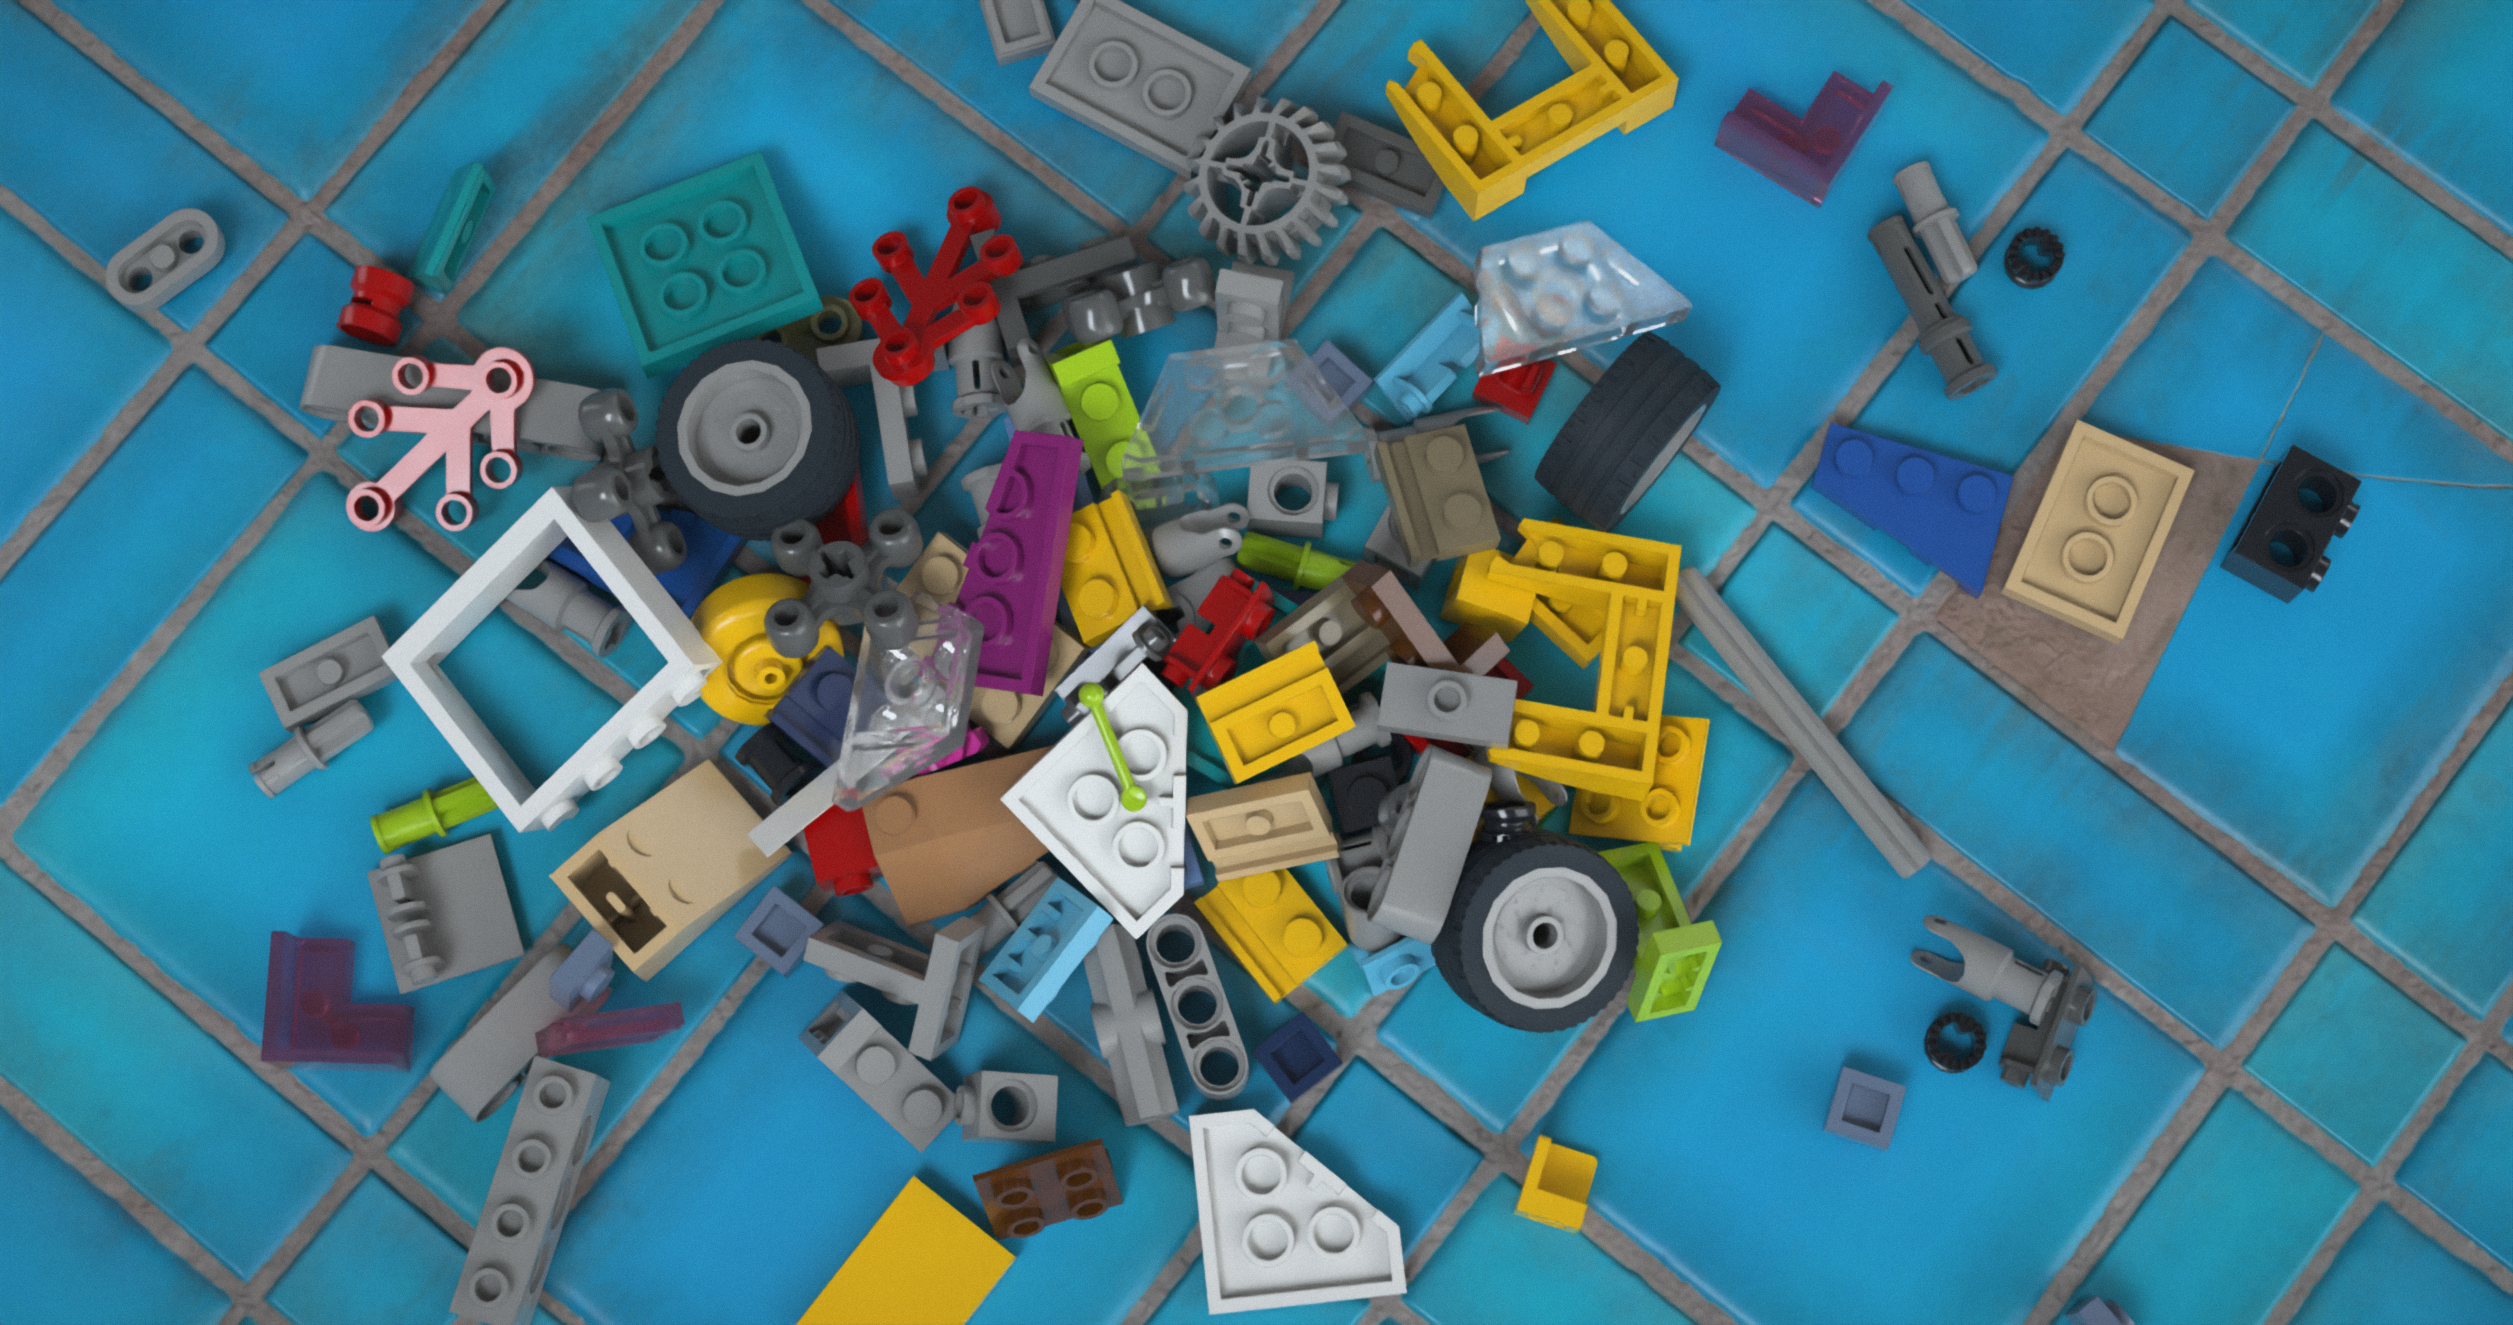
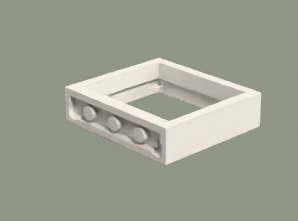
[381,486,723,833]

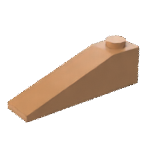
[859,745,1054,927]

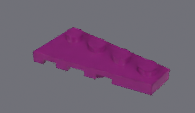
[919,430,1084,697]

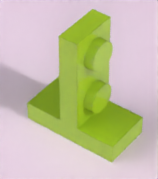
[1044,338,1164,500]
[1597,842,1722,1023]

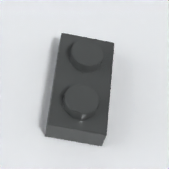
[1332,111,1446,220]

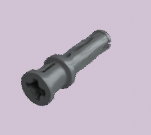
[1867,215,1998,401]

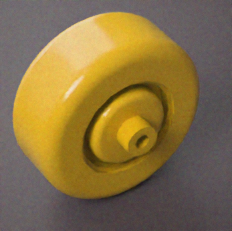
[690,573,844,726]

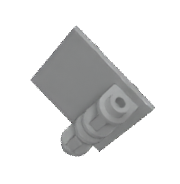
[367,833,526,995]

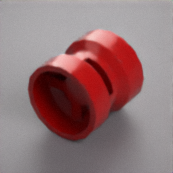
[336,265,416,347]

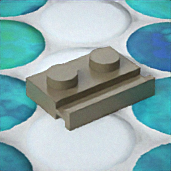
[1374,424,1501,568]
[1254,567,1390,696]

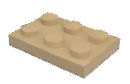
[2000,419,2195,645]
[864,532,1091,750]

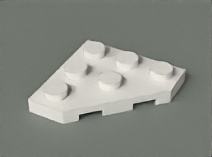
[1000,661,1188,940]
[1189,1109,1407,1315]

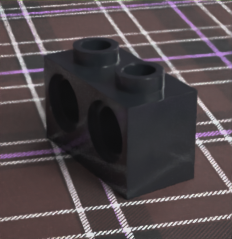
[2220,445,2362,604]

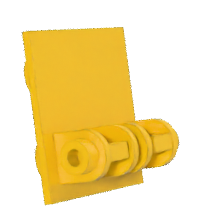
[1568,710,1710,852]

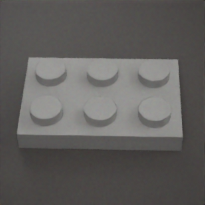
[1029,0,1251,180]

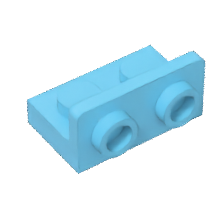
[978,877,1114,1023]

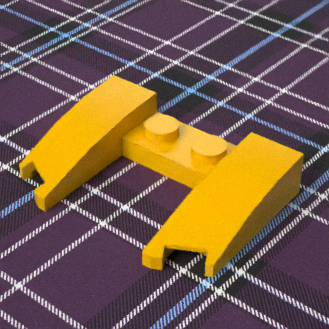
[1385,0,1679,221]
[1486,518,1682,801]

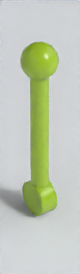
[1078,682,1147,812]

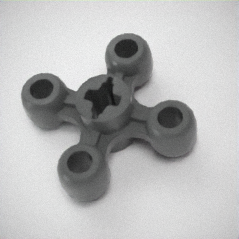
[1062,255,1216,344]
[572,388,687,576]
[764,508,923,659]

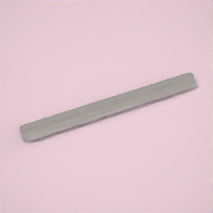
[1675,566,1931,879]

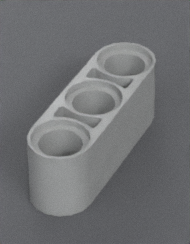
[1366,745,1492,945]
[1146,913,1250,1101]
[430,943,612,1123]

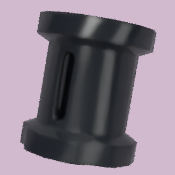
[735,723,821,806]

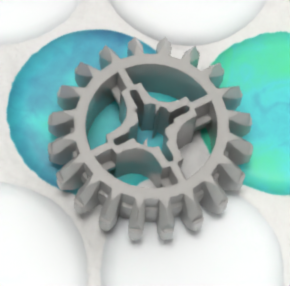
[1183,96,1352,266]

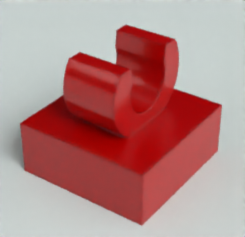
[1472,338,1557,425]

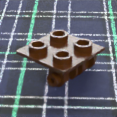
[973,1138,1123,1240]

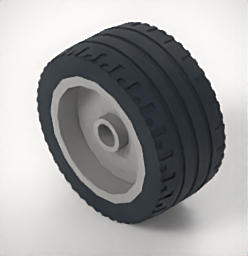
[1534,331,1721,533]
[655,338,861,541]
[1431,829,1639,1033]

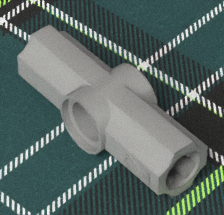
[1083,924,1180,1127]

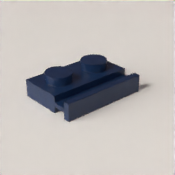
[764,645,911,794]

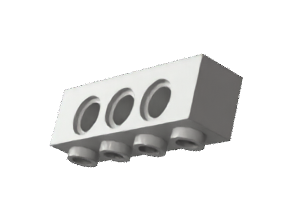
[448,1055,611,1325]

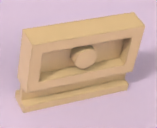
[1185,772,1342,882]

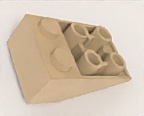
[549,759,793,982]

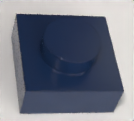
[1251,1011,1343,1105]

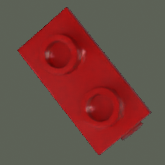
[1160,567,1275,697]

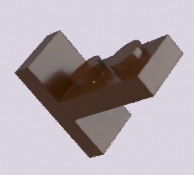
[1342,560,1510,737]

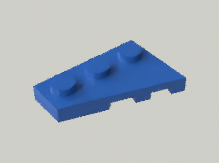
[1810,423,2014,599]
[546,486,748,620]

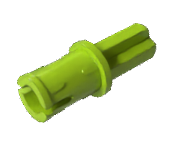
[1237,532,1357,591]
[370,777,499,855]

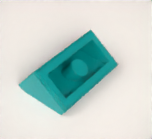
[406,162,497,295]

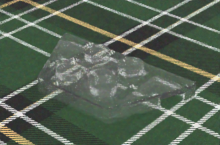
[1475,220,1693,377]
[1121,338,1368,482]
[832,573,985,812]

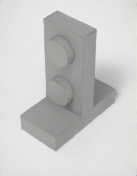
[1207,260,1294,396]
[816,338,950,501]
[803,916,986,1061]
[797,990,955,1153]

